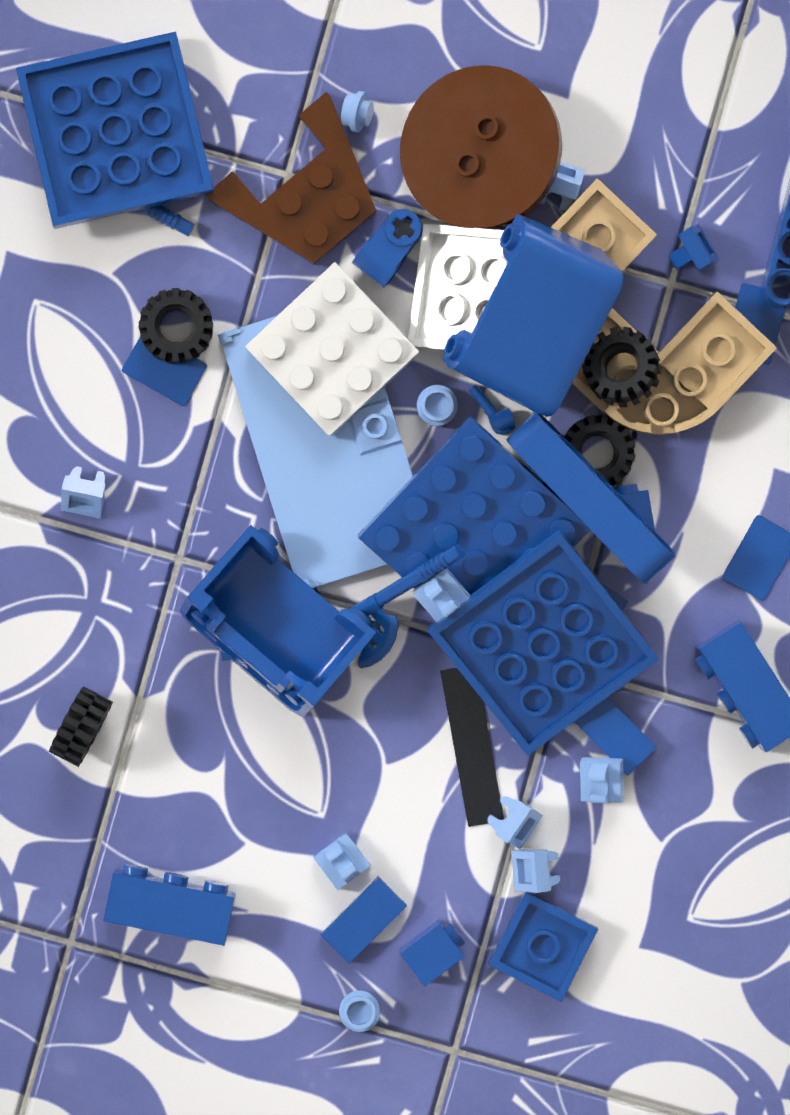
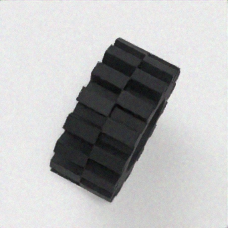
[138,288,213,364]
[582,327,661,407]
[564,415,636,486]
[49,686,113,767]

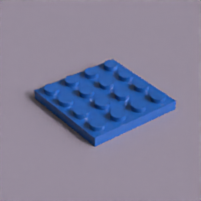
[16,31,214,229]
[358,416,590,595]
[427,529,659,756]

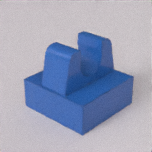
[668,224,719,270]

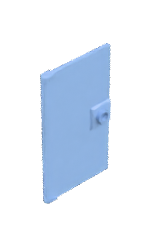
[218,316,413,588]

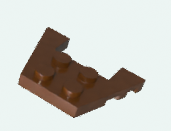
[205,92,376,265]

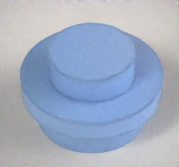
[341,91,374,133]
[417,385,458,426]
[339,990,380,1032]

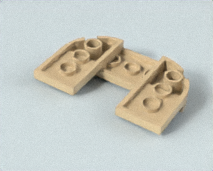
[551,178,777,435]

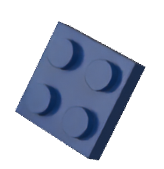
[488,892,599,1002]

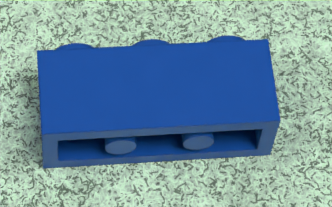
[695,621,790,752]
[103,864,236,946]

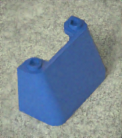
[443,214,623,417]
[179,525,377,717]

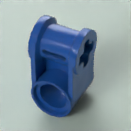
[352,209,423,288]

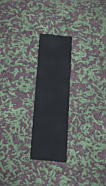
[440,668,504,827]

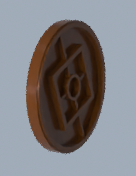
[400,65,562,229]

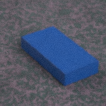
[575,697,657,776]
[320,876,407,964]

